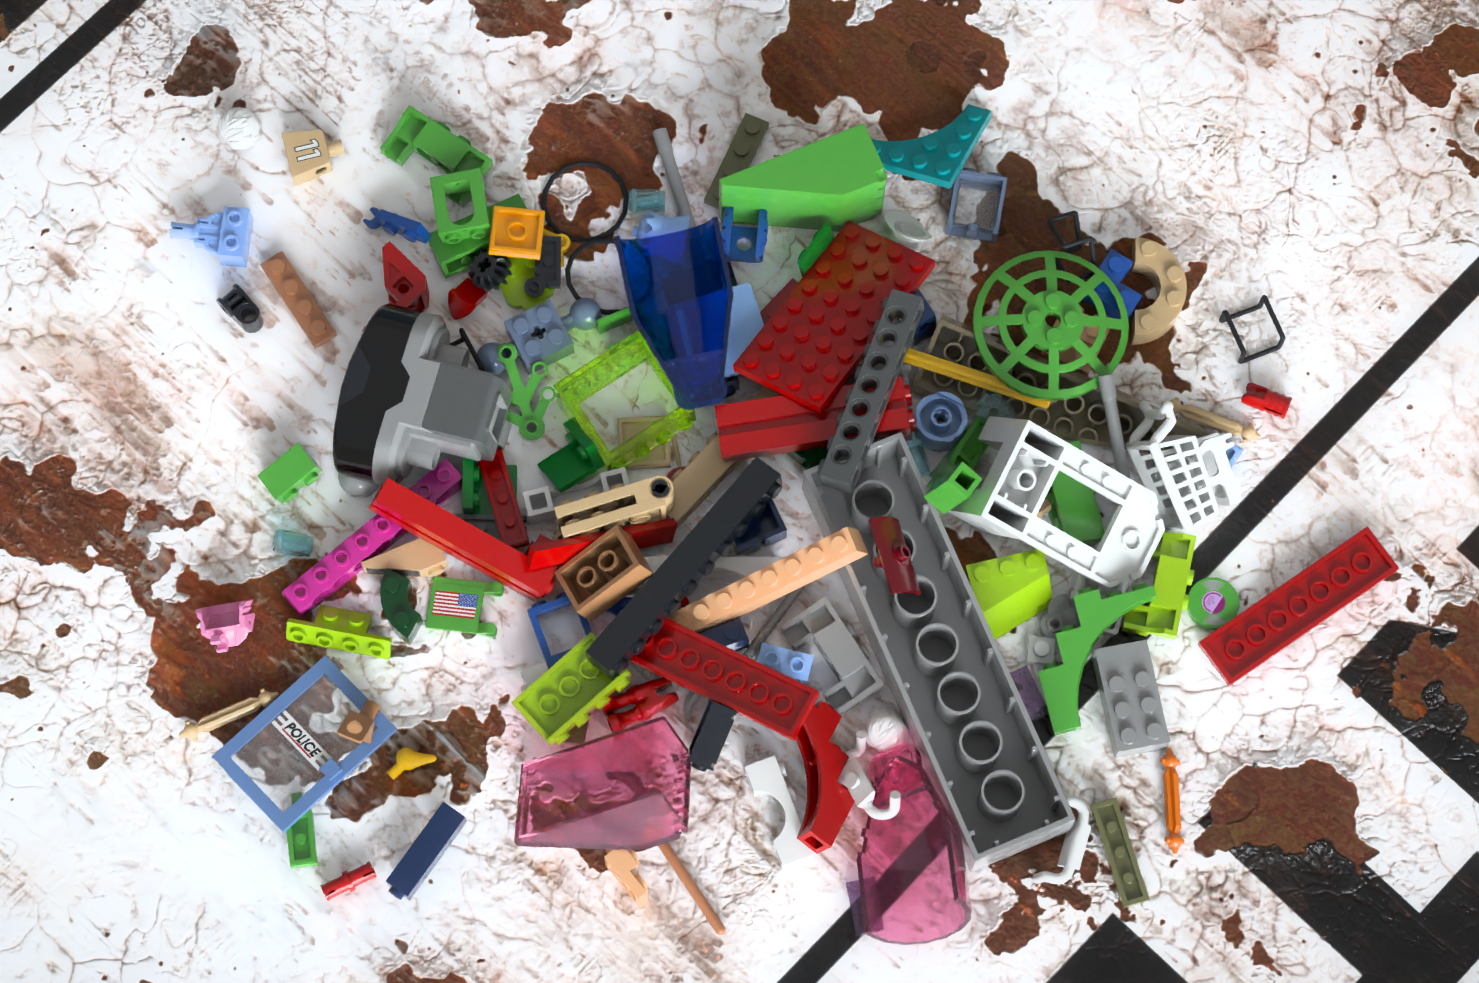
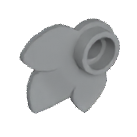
[1039,594,1081,639]

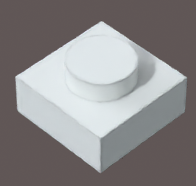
[1026,636,1056,665]

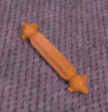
[1160,748,1185,854]

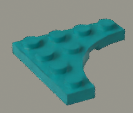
[871,104,992,189]

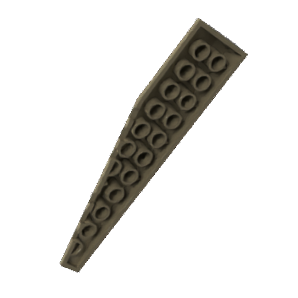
[910,315,1230,457]

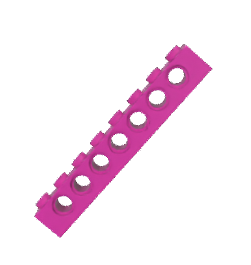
[282,459,463,618]

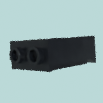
[688,700,738,772]

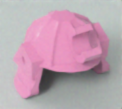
[195,599,255,653]

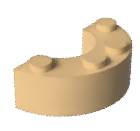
[1131,237,1187,345]

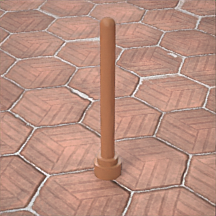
[642,821,726,935]

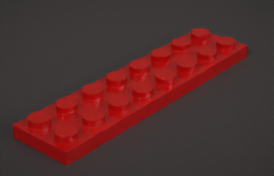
[1198,526,1399,687]
[629,618,820,741]

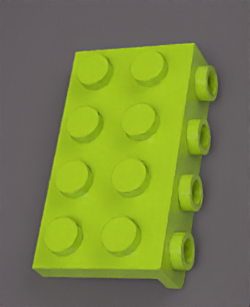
[511,632,631,747]

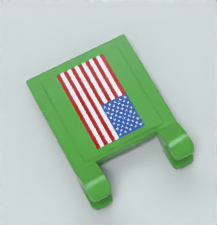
[425,577,504,637]

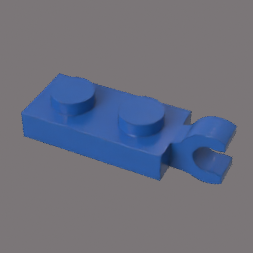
[363,207,431,244]

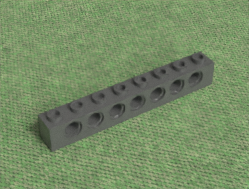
[818,289,924,494]

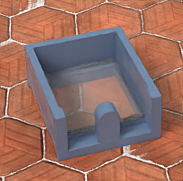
[946,168,1008,243]

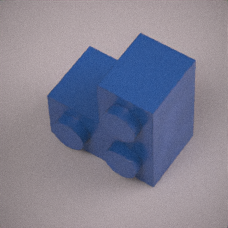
[1082,249,1142,322]

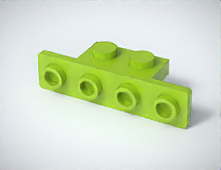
[286,604,392,659]

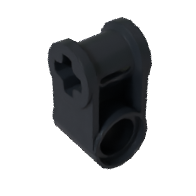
[216,283,264,333]

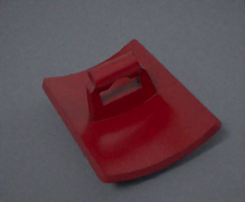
[869,516,921,595]

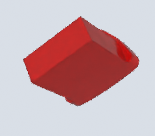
[448,277,488,320]

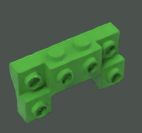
[380,105,493,208]

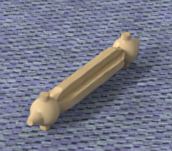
[1161,397,1261,443]
[178,688,279,741]

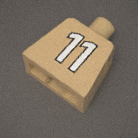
[281,129,345,186]

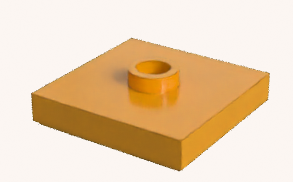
[488,205,545,260]

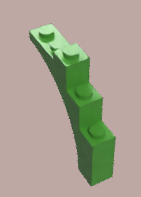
[924,414,989,514]
[1038,583,1157,735]

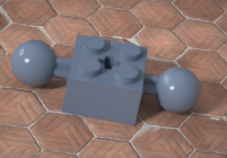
[477,298,602,375]

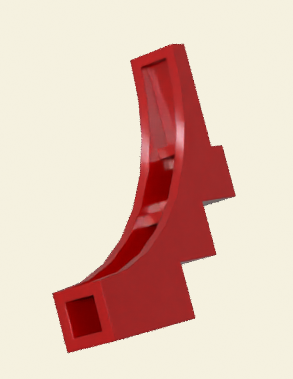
[795,701,855,854]

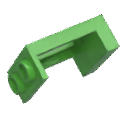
[430,168,491,244]

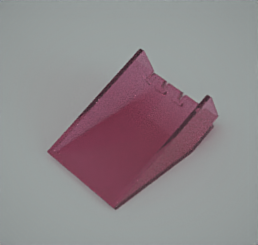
[514,716,691,850]

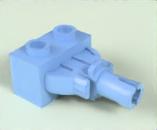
[170,206,254,267]
[757,642,815,683]

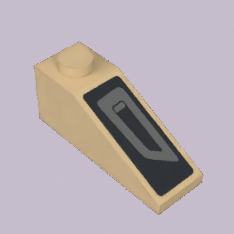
[361,538,448,577]

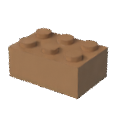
[554,525,654,622]

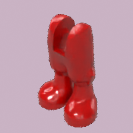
[602,677,679,738]

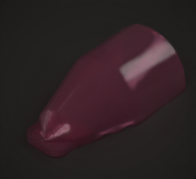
[857,743,972,945]

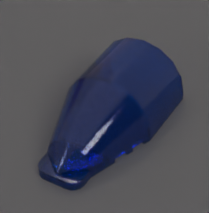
[614,217,734,410]

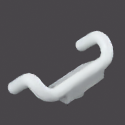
[840,730,901,820]
[1032,795,1091,884]

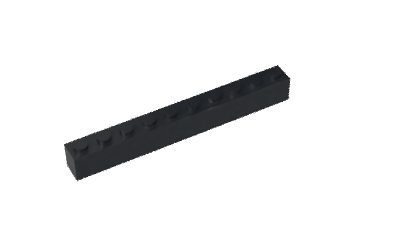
[585,456,782,680]

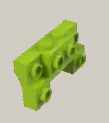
[1122,532,1197,640]

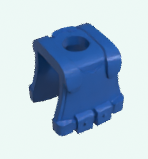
[721,207,768,263]

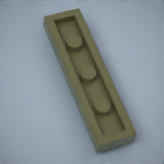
[704,113,769,209]
[1090,797,1150,909]

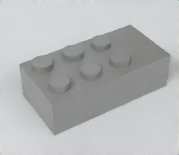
[1091,639,1170,759]

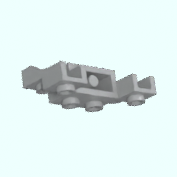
[780,596,883,715]

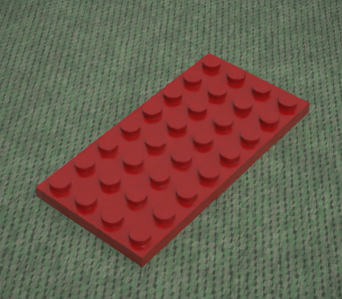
[733,221,935,413]

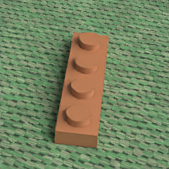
[260,251,337,349]

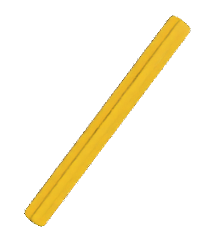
[904,348,1051,409]

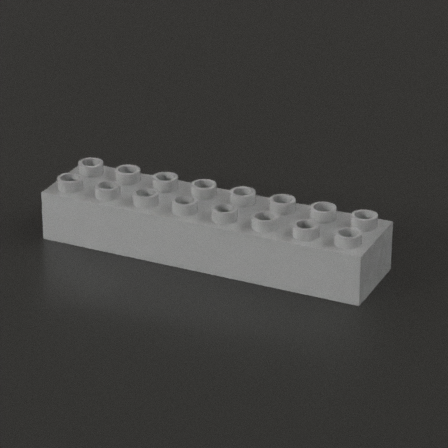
[802,432,1076,872]

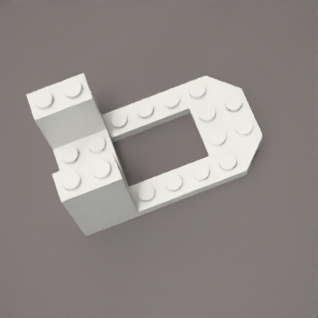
[948,416,1165,588]

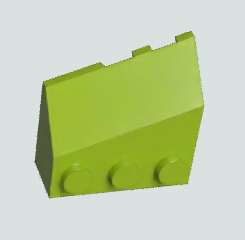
[964,549,1053,639]

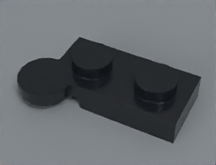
[524,236,561,298]

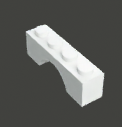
[523,467,629,525]
[744,755,813,871]

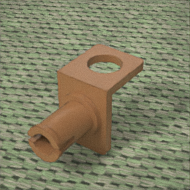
[337,700,380,744]

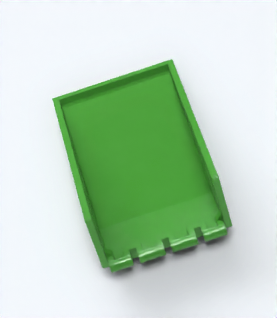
[719,124,887,232]

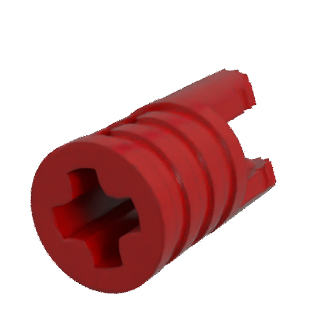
[1241,382,1292,419]

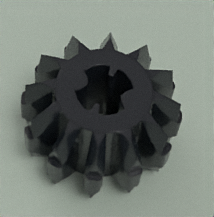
[468,248,512,292]

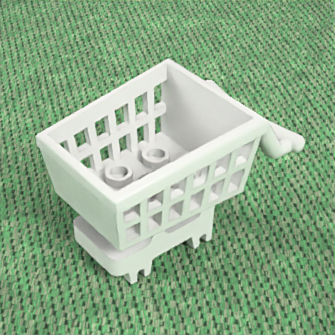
[1125,401,1249,532]

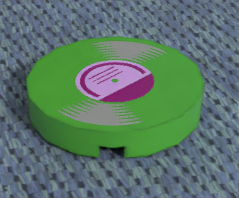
[1187,577,1240,630]

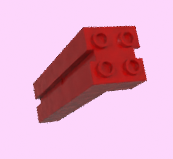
[715,377,917,462]
[368,478,566,602]

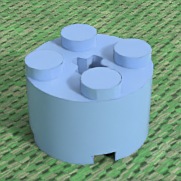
[914,392,968,451]

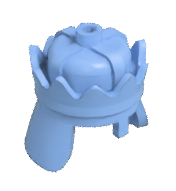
[632,210,690,268]

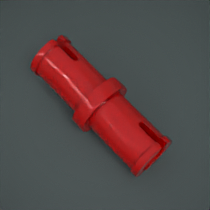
[320,861,377,901]

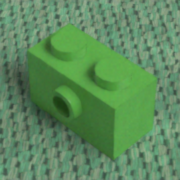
[257,443,323,504]

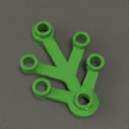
[496,343,556,440]

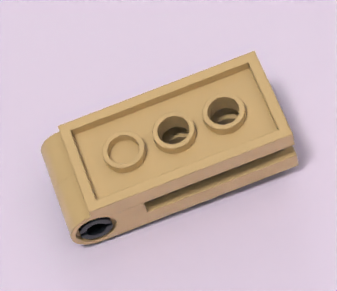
[554,475,674,539]

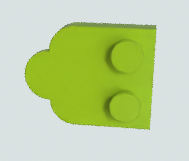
[500,257,555,311]

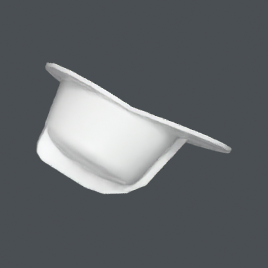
[883,210,932,252]

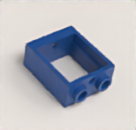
[527,592,592,669]

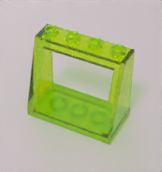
[553,329,696,471]

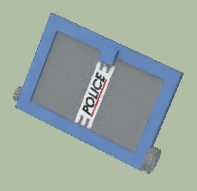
[206,655,398,834]

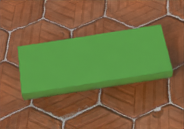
[428,193,527,279]
[1045,440,1105,546]

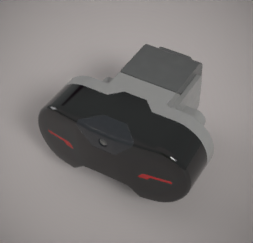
[333,303,513,485]

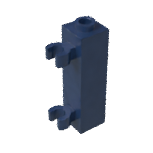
[386,802,467,901]

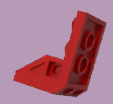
[361,241,429,358]

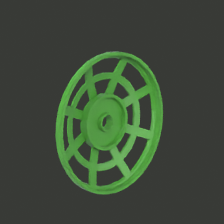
[972,250,1129,401]

